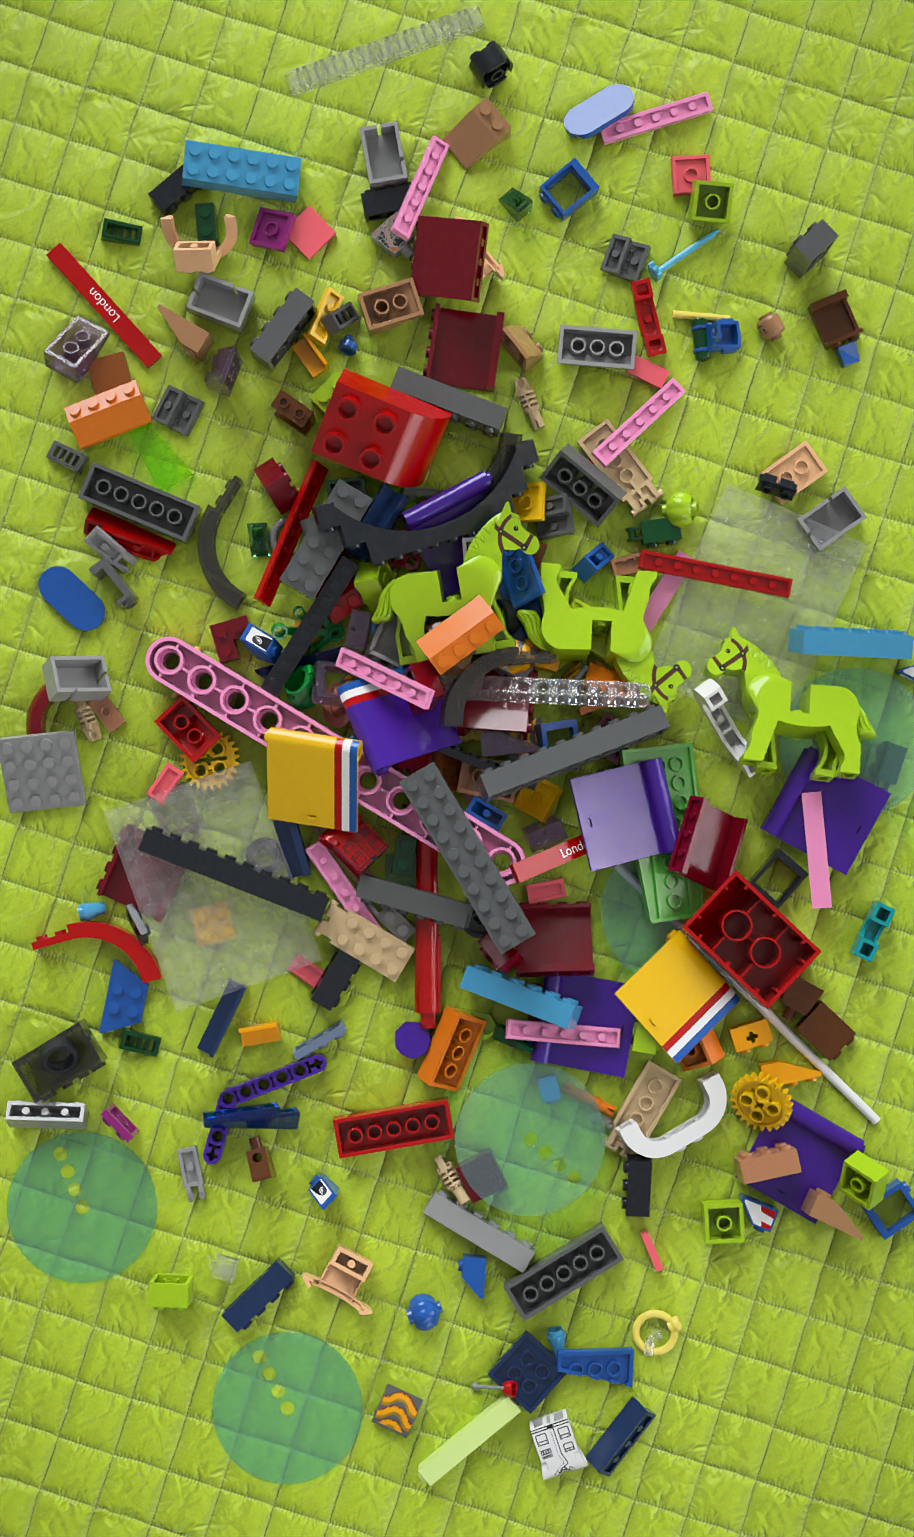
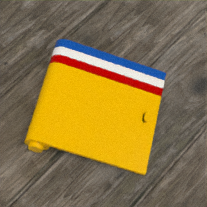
[264,727,363,833]
[614,929,741,1064]

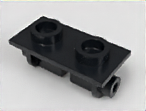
[755,473,797,501]

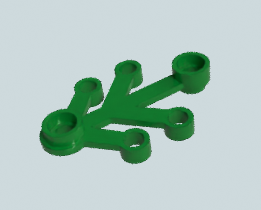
[271,606,345,655]

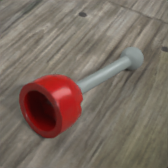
[471,1381,517,1397]

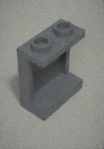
[89,558,139,610]

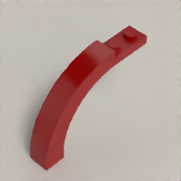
[31,921,165,983]

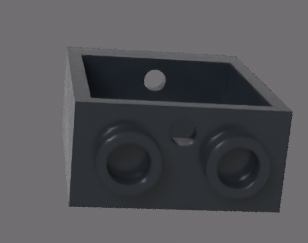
[748,848,809,909]

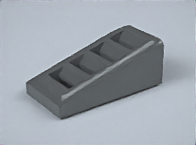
[321,302,360,336]
[46,440,89,475]

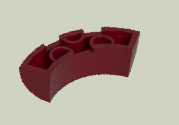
[26,684,54,735]

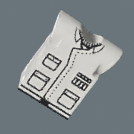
[529,1408,589,1481]

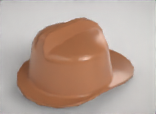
[321,682,349,728]

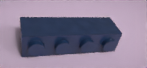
[221,1257,295,1333]

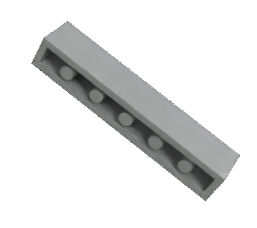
[423,1189,535,1273]

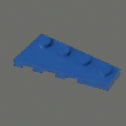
[556,1347,634,1387]

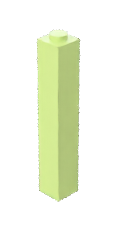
[418,1395,521,1486]

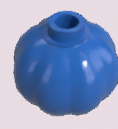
[406,1294,443,1331]

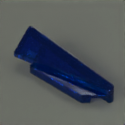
[203,1102,300,1129]

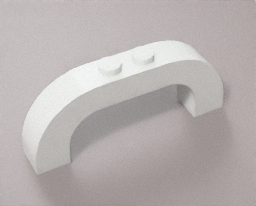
[693,678,756,778]
[615,1071,727,1158]

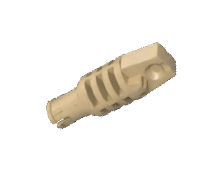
[514,377,545,431]
[73,701,102,742]
[434,1155,471,1206]

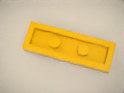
[306,286,344,346]

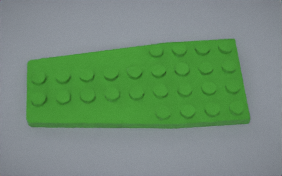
[619,743,703,923]

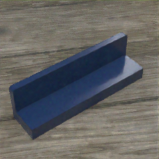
[344,483,409,563]
[273,820,312,878]
[197,978,248,1058]
[586,1397,656,1477]

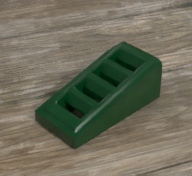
[101,218,143,246]
[492,1024,534,1052]
[118,1027,161,1056]

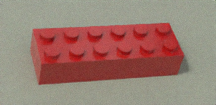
[333,1097,454,1159]

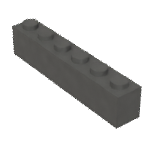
[355,874,474,930]

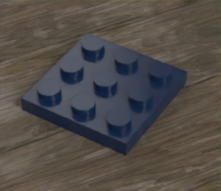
[487,1330,567,1414]

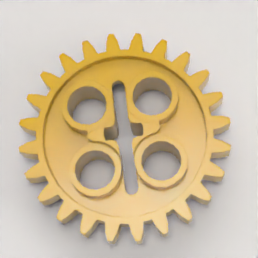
[179,731,242,792]
[730,1072,794,1132]

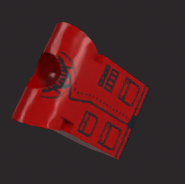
[318,812,389,878]

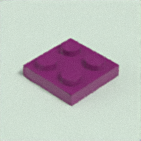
[249,207,296,253]
[100,1103,140,1142]

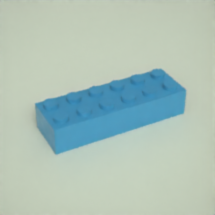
[181,140,301,203]
[788,625,914,659]
[460,963,583,1029]

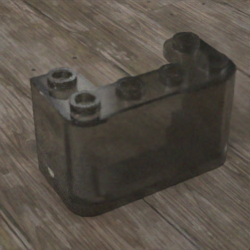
[12,1019,108,1103]

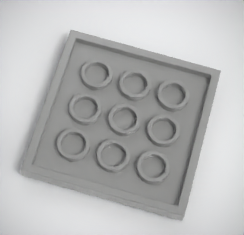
[0,730,87,813]

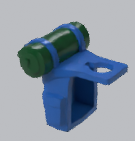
[691,318,741,362]

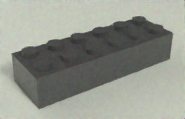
[390,367,507,438]
[78,462,202,545]
[279,479,373,601]
[503,1221,624,1321]

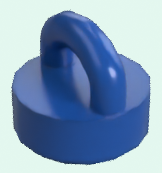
[338,334,358,356]

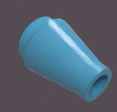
[77,901,107,921]
[546,1326,565,1357]

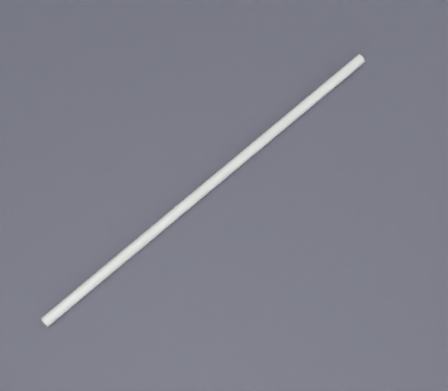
[613,864,880,1125]

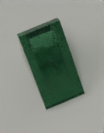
[498,187,533,223]
[247,523,271,557]

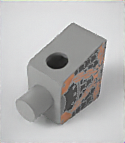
[370,210,415,260]

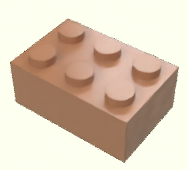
[733,1142,802,1185]

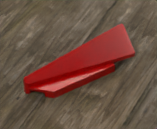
[83,507,176,562]

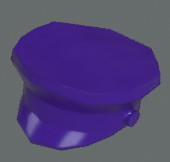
[395,1022,431,1059]

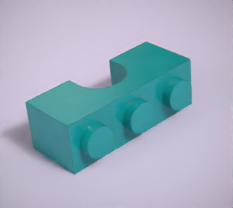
[849,901,896,962]

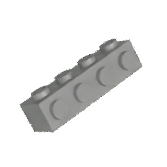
[5,1100,89,1129]

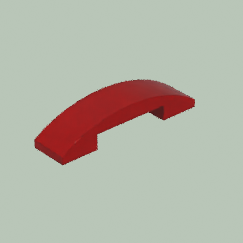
[630,278,667,358]

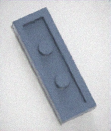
[293,1020,347,1060]

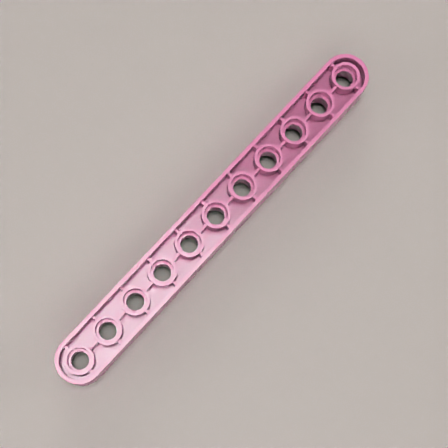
[146,637,526,885]

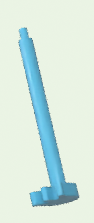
[648,229,720,282]

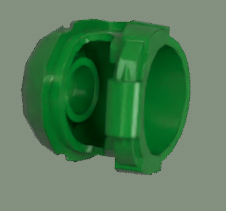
[284,665,324,709]

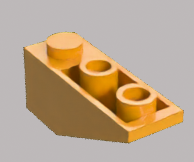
[757,1059,822,1086]

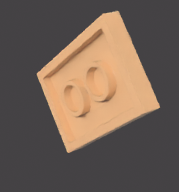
[759,441,828,505]

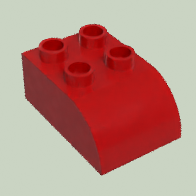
[311,368,452,487]
[682,870,822,1009]

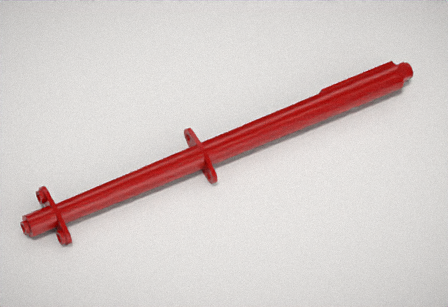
[402,663,441,1028]

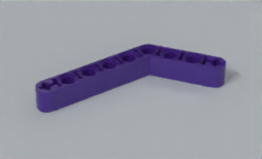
[203,1053,327,1164]

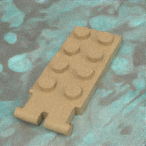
[577,419,665,518]
[313,899,415,982]
[600,1060,682,1159]

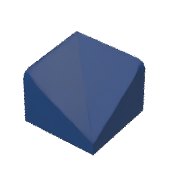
[835,341,860,368]

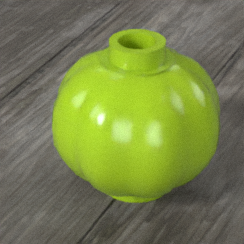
[662,492,699,528]

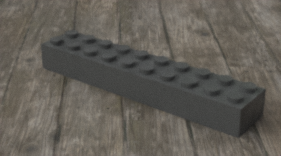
[476,704,670,803]
[399,762,536,954]

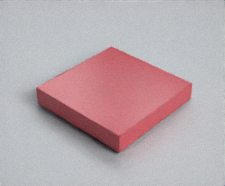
[671,155,711,196]
[289,206,336,261]

